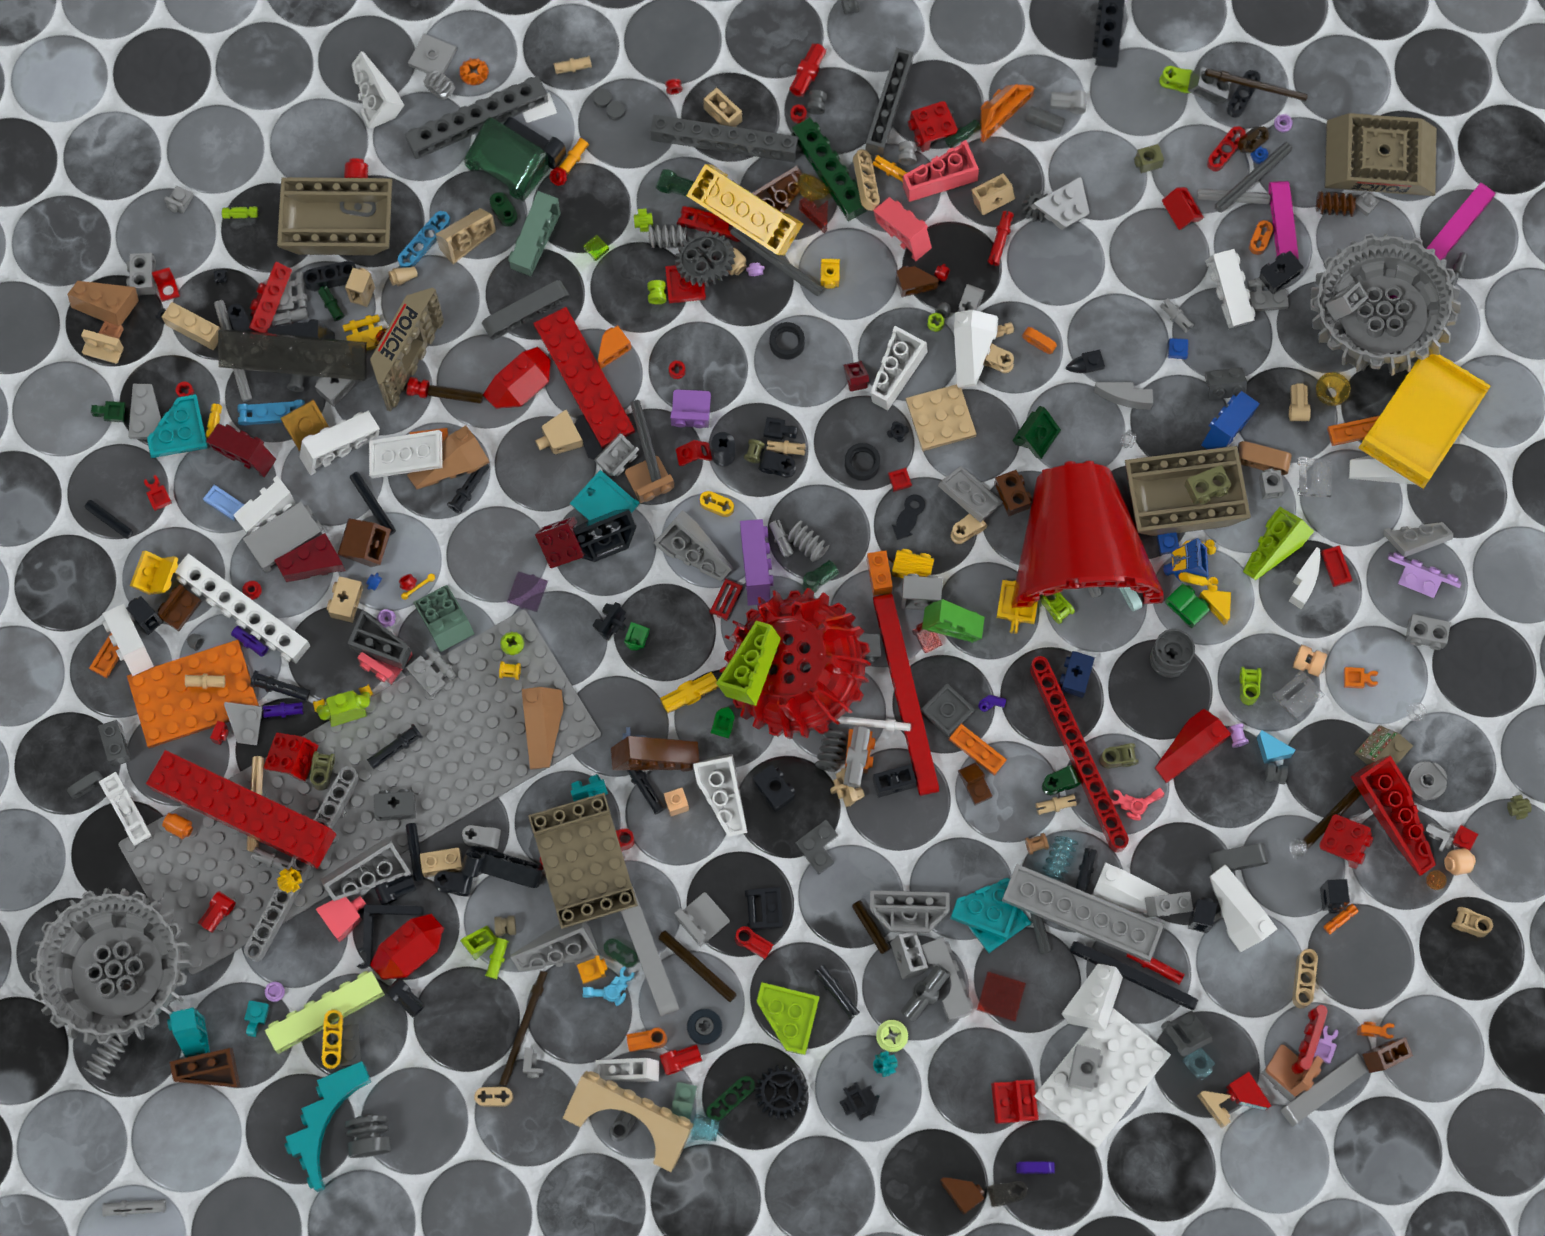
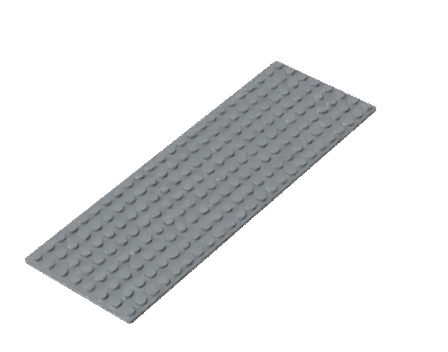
[119,610,601,975]

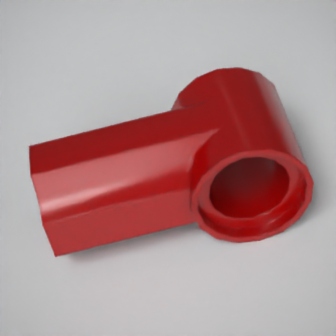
[198,891,236,933]
[735,927,774,960]
[660,1045,702,1075]

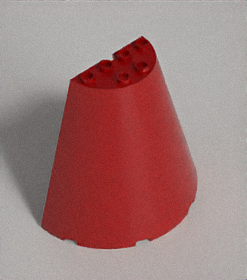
[1011,461,1164,608]

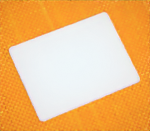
[523,93,557,123]

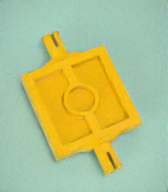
[996,580,1038,634]

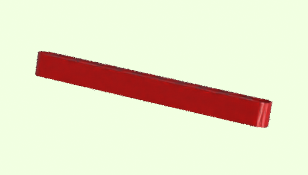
[873,593,939,796]
[1030,656,1129,852]

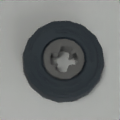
[687,1009,722,1045]

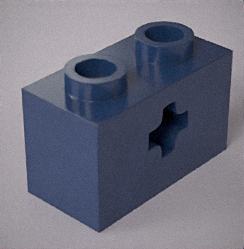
[1059,651,1095,698]

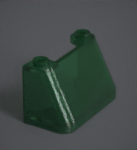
[464,117,550,201]

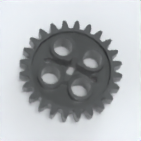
[675,231,736,287]

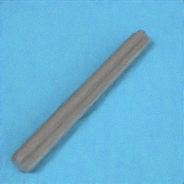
[214,300,252,402]

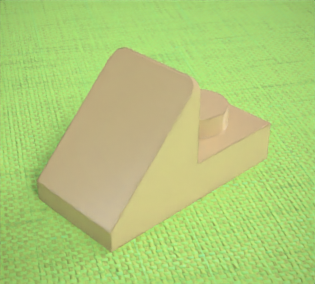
[1197,1091,1231,1129]

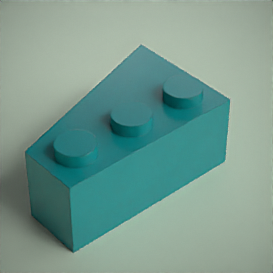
[167,1008,210,1058]

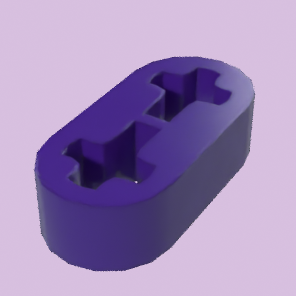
[1016,1162,1055,1174]

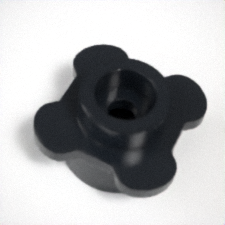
[887,421,909,443]

